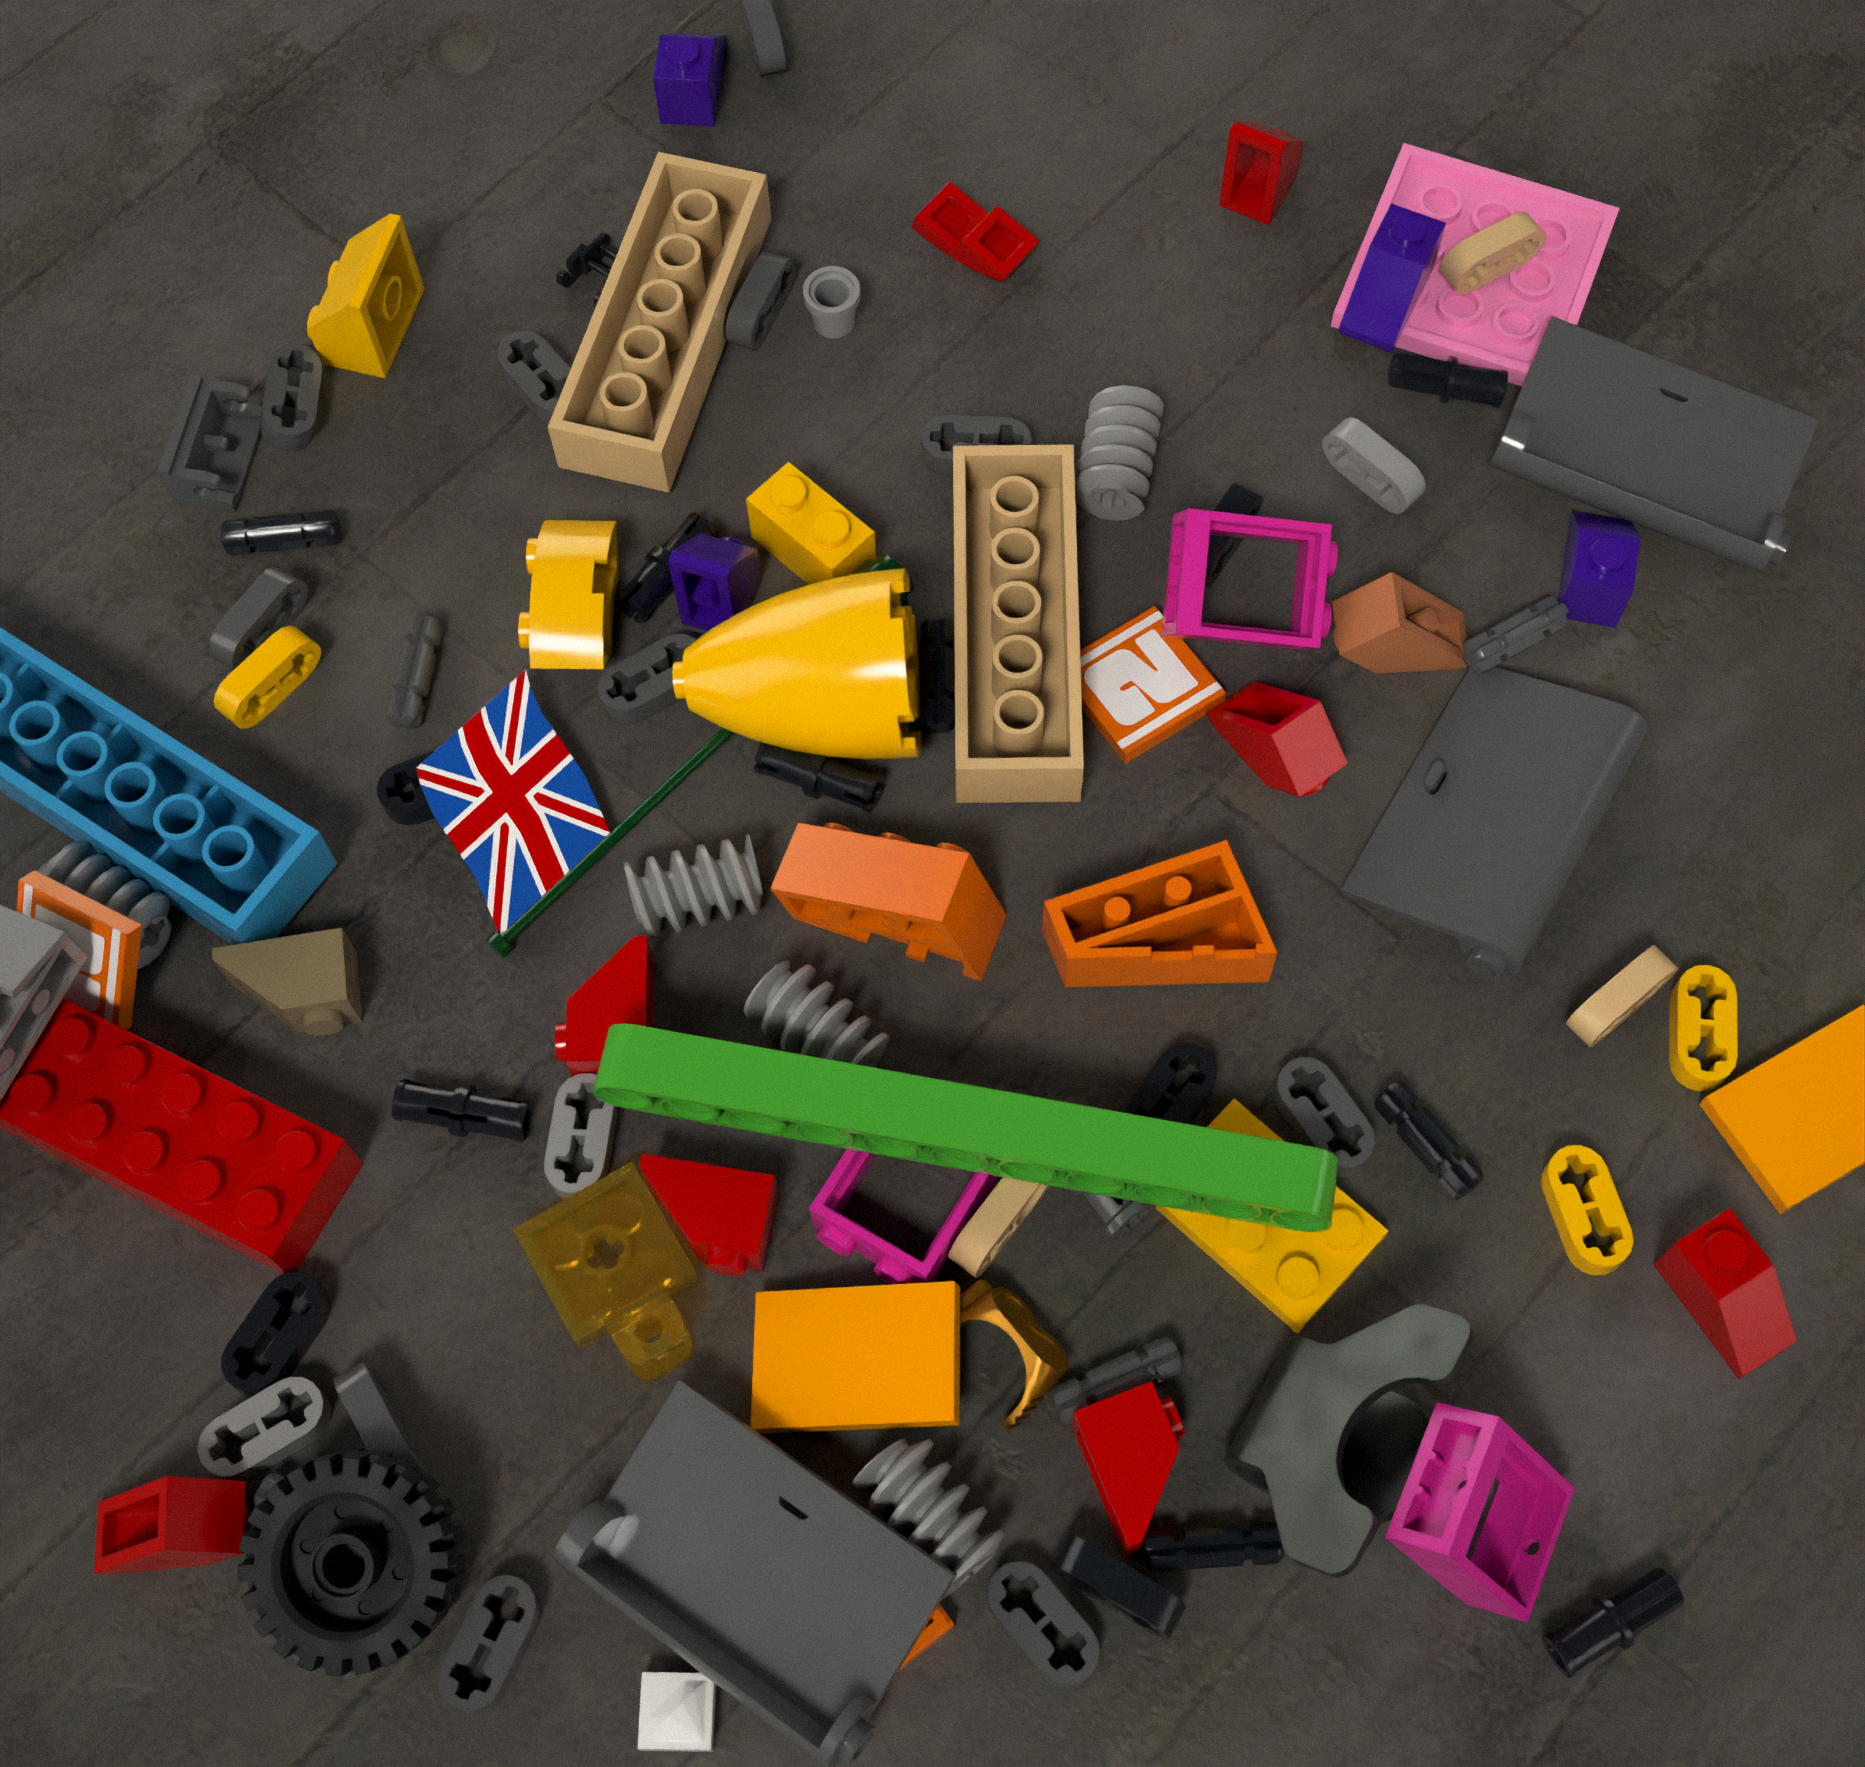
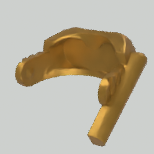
[960,1280,1069,1432]

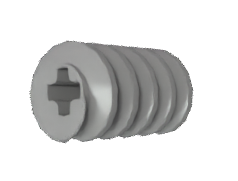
[1075,385,1164,521]
[624,834,763,938]
[37,841,172,969]
[743,960,890,1068]
[852,1438,1006,1599]

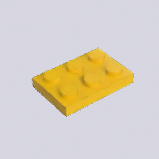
[1155,1098,1388,1334]

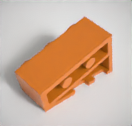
[770,823,1007,982]
[1042,840,1278,988]

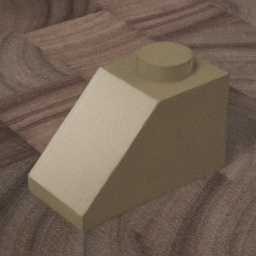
[212,927,362,1036]

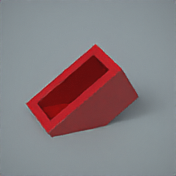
[1219,121,1303,226]
[1206,681,1348,798]
[555,936,654,1077]
[639,1153,779,1277]
[1653,1208,1797,1380]
[1071,1381,1185,1558]
[94,1476,250,1575]

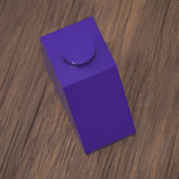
[653,32,727,127]
[1338,203,1446,353]
[1558,510,1640,628]
[668,533,762,631]

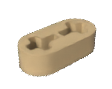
[1439,212,1546,295]
[1566,945,1679,1048]

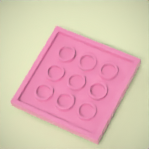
[1331,143,1620,387]

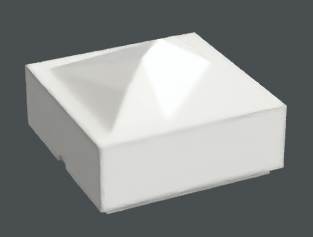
[637,1672,716,1752]

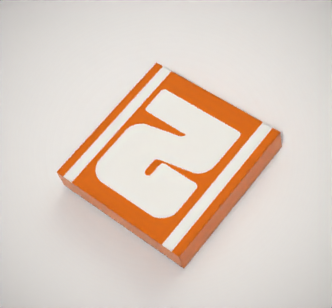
[1080,606,1226,764]
[16,870,142,1030]

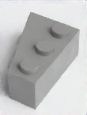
[0,905,87,1101]

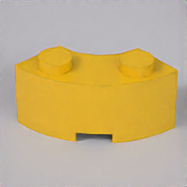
[518,520,619,669]

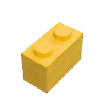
[746,462,876,585]

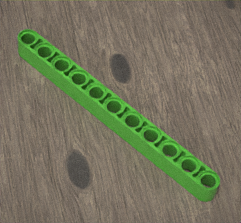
[593,1023,1339,1232]

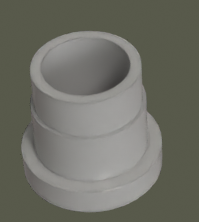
[803,266,861,339]

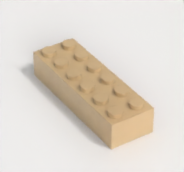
[548,152,772,493]
[953,444,1084,803]

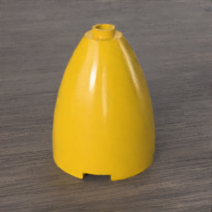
[672,568,922,759]

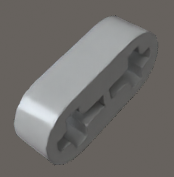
[1322,417,1426,514]
[544,1073,619,1202]
[197,1377,332,1481]

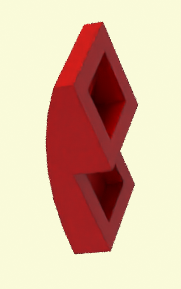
[912,182,1039,282]

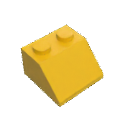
[307,213,425,379]

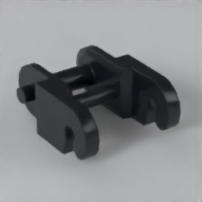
[556,232,618,306]

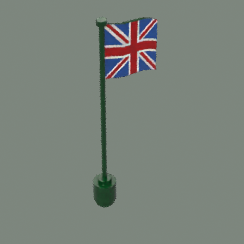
[416,554,914,958]

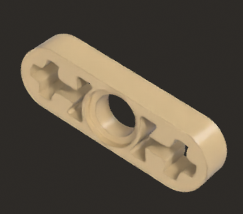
[948,1177,1050,1278]

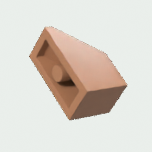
[1332,572,1468,674]

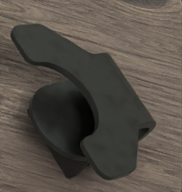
[1223,1304,1474,1578]

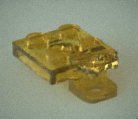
[513,1162,699,1383]

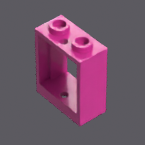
[1161,508,1338,652]
[809,1149,999,1285]
[1385,1402,1575,1623]

